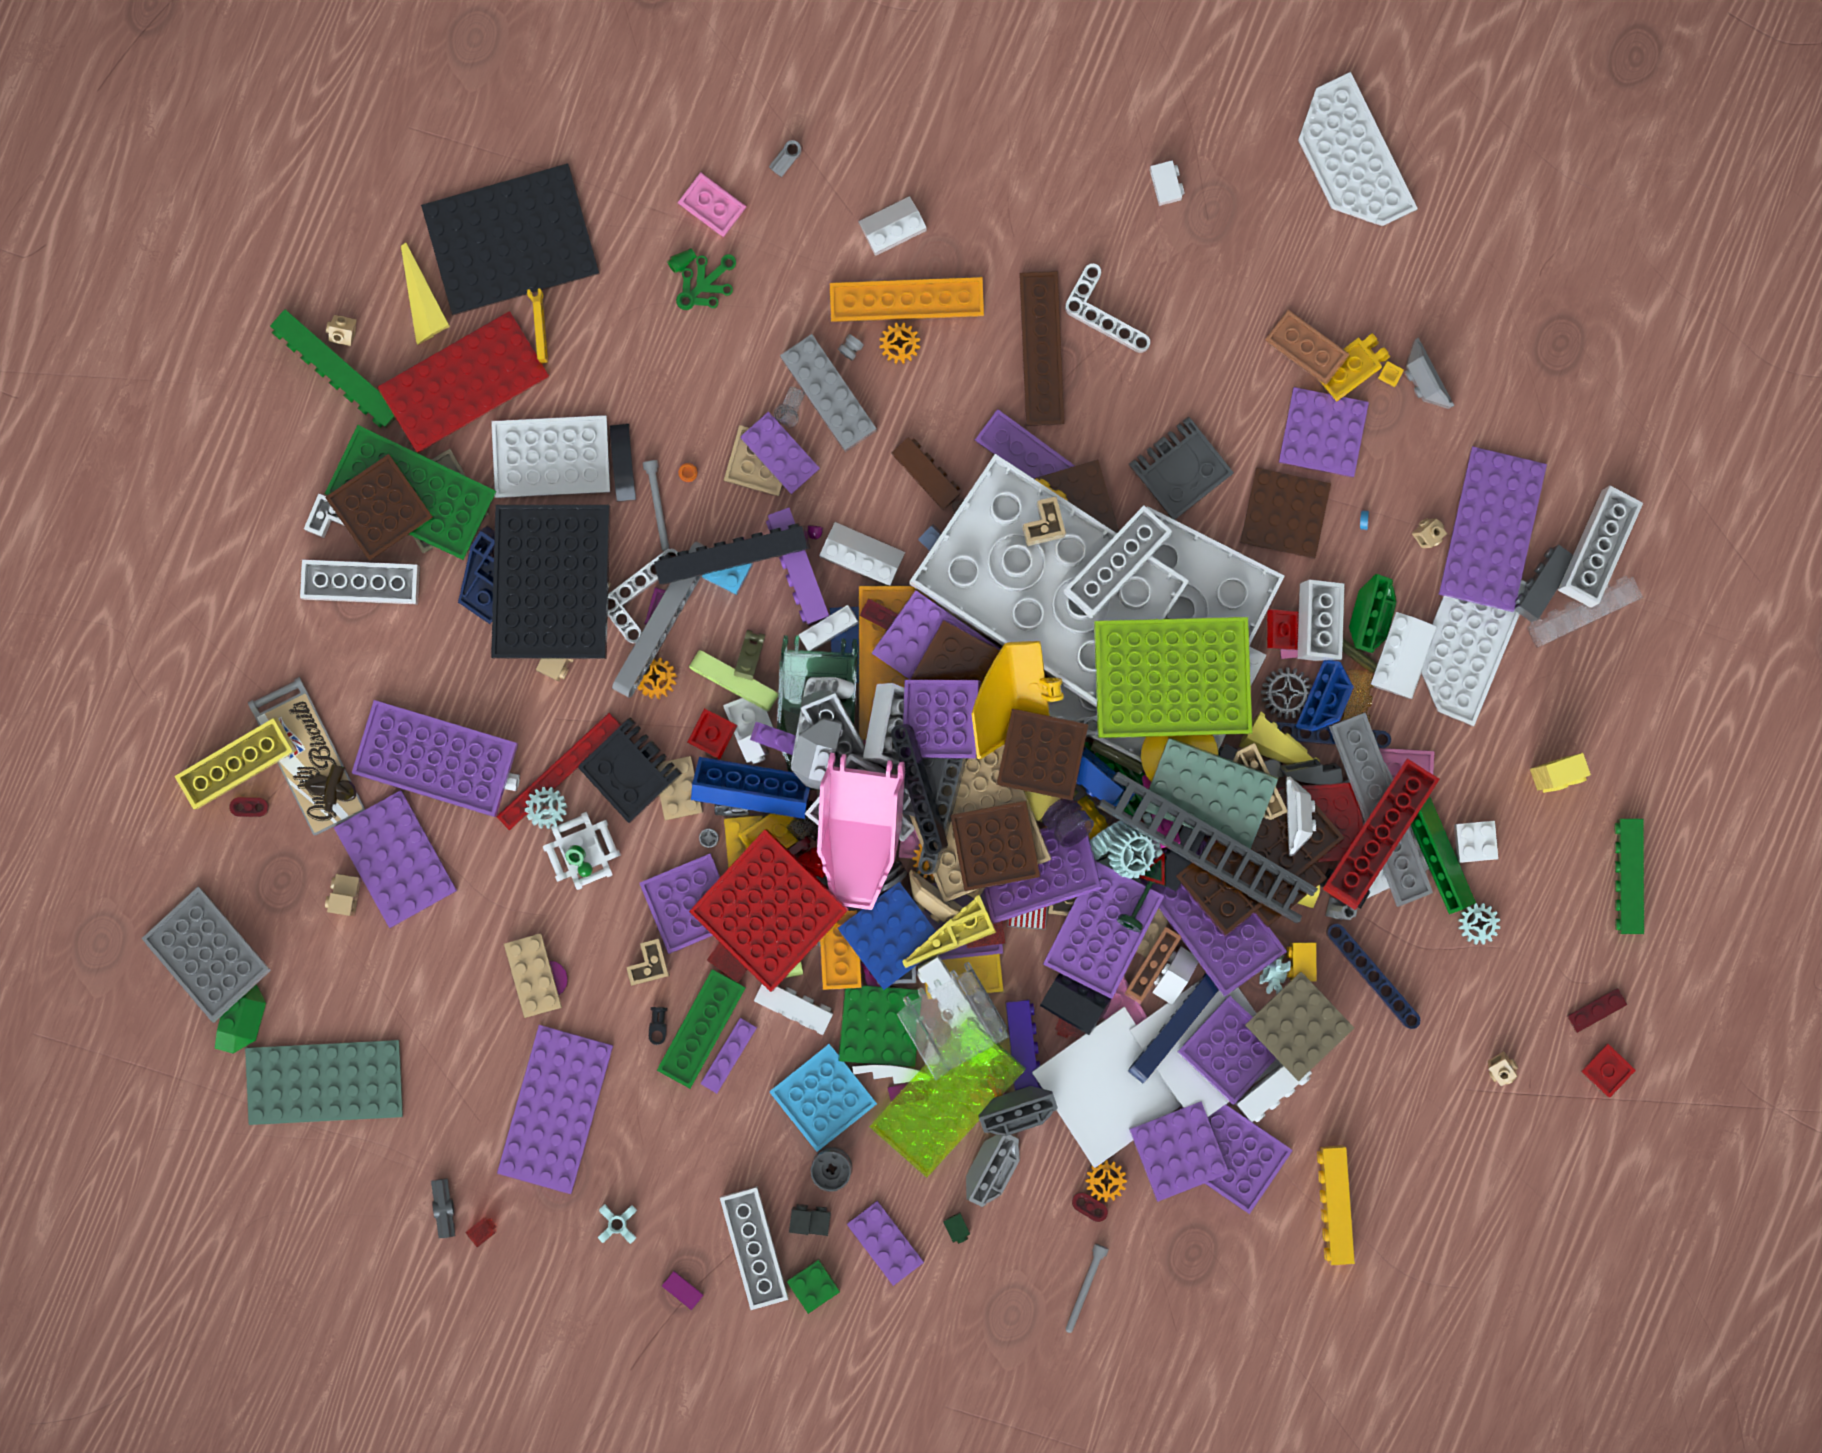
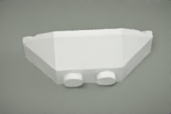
[1286,777,1316,856]

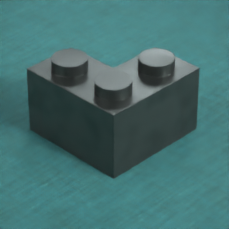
[789,1204,831,1236]

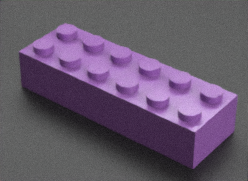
[766,508,829,626]

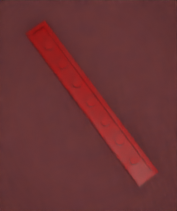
[496,713,621,831]

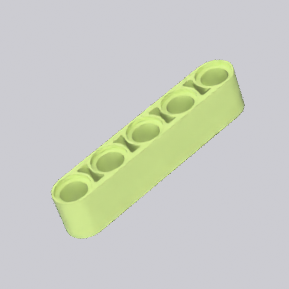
[689,650,779,711]

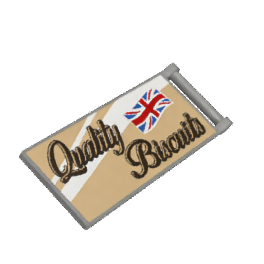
[248,677,365,836]

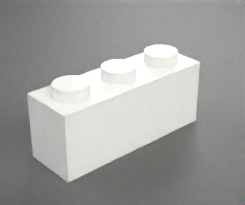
[799,605,859,652]

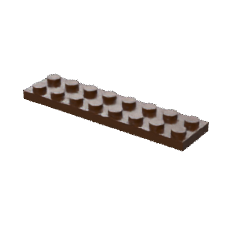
[1019,271,1065,426]

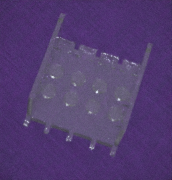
[897,962,1010,1081]

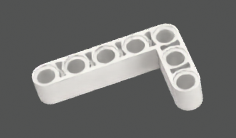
[1065,263,1150,353]
[608,549,678,644]
[791,677,854,766]

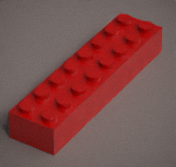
[1323,758,1440,910]

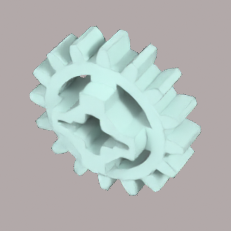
[525,787,567,829]
[1458,903,1500,945]

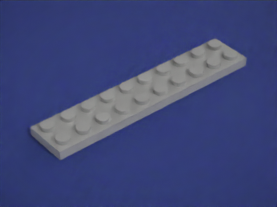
[1329,713,1433,907]

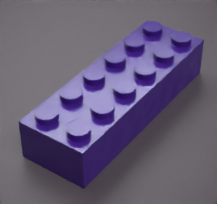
[1005,999,1042,1091]

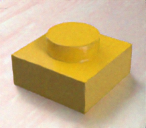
[1378,361,1404,388]

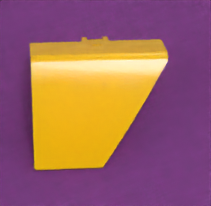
[971,641,1064,759]

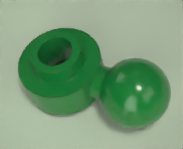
[565,845,593,877]

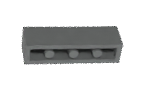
[1515,545,1573,622]

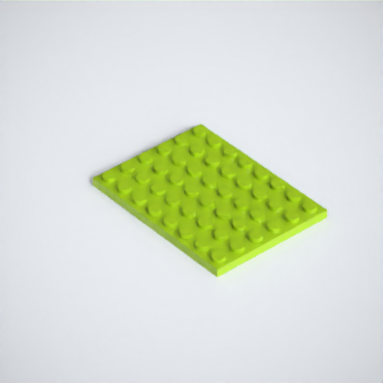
[1094,617,1252,738]

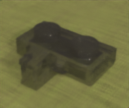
[786,800,818,841]

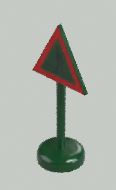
[1117,853,1166,933]

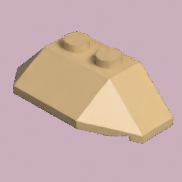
[1233,743,1288,820]
[909,869,963,923]

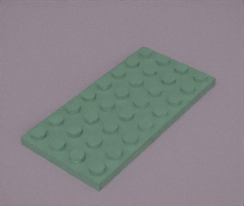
[245,1040,403,1125]

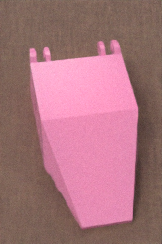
[817,753,905,910]

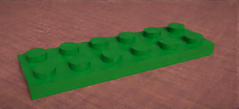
[657,969,746,1089]

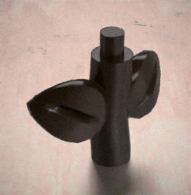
[304,764,357,811]

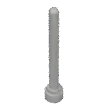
[643,460,669,551]
[1066,1244,1109,1333]

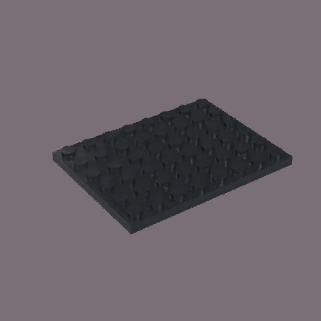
[421,163,600,316]
[491,505,611,659]

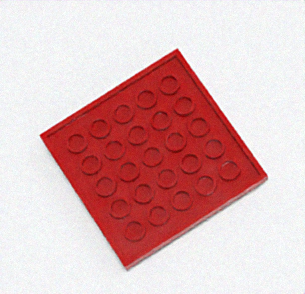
[689,829,849,992]

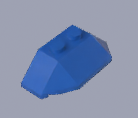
[1296,660,1354,731]

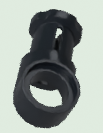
[648,1007,668,1045]

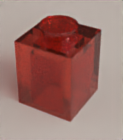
[465,1217,497,1247]

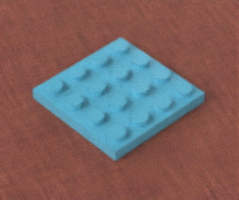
[769,1044,877,1152]

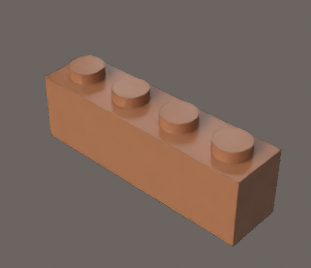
[1124,927,1181,1004]

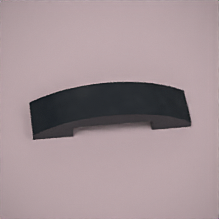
[610,424,636,502]

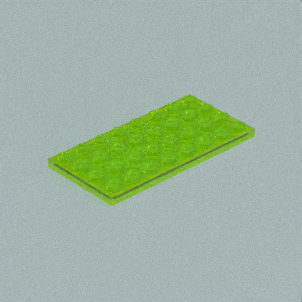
[869,1017,1026,1178]

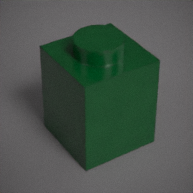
[943,1212,970,1244]

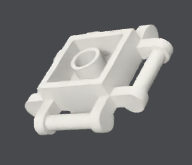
[543,812,621,890]

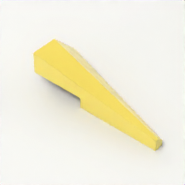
[401,243,450,345]
[1239,712,1320,765]
[902,895,996,968]

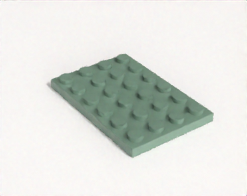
[1145,737,1278,849]

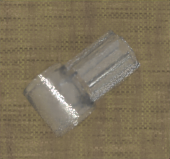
[774,387,805,428]

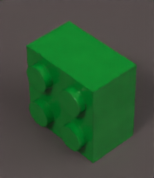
[787,1259,840,1314]

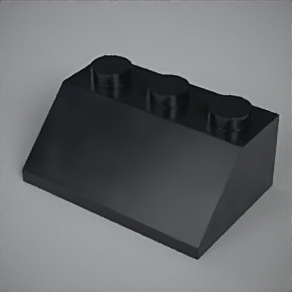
[1040,973,1112,1035]

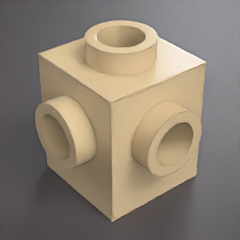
[326,315,356,346]
[1412,518,1447,548]
[1488,1051,1518,1086]

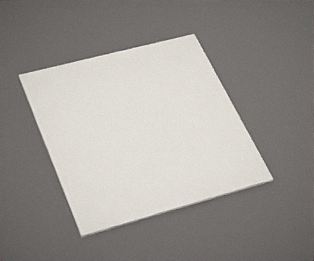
[1129,978,1281,1117]
[1032,1007,1182,1168]

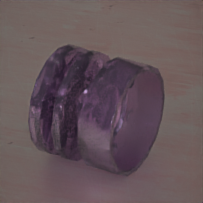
[1042,797,1094,848]

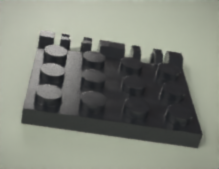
[578,717,682,823]

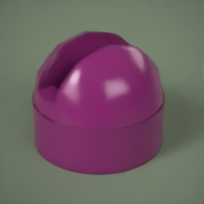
[807,525,823,540]

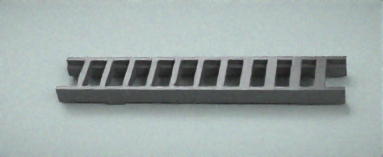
[1097,772,1318,923]

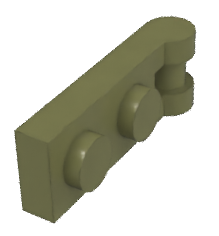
[734,630,765,680]

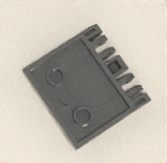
[1129,417,1234,520]

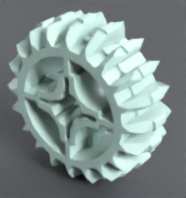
[1090,821,1131,861]
[1107,827,1158,879]

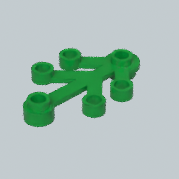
[676,254,736,310]

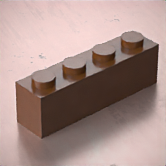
[891,437,960,510]

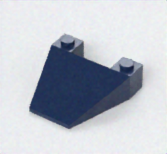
[458,526,495,624]

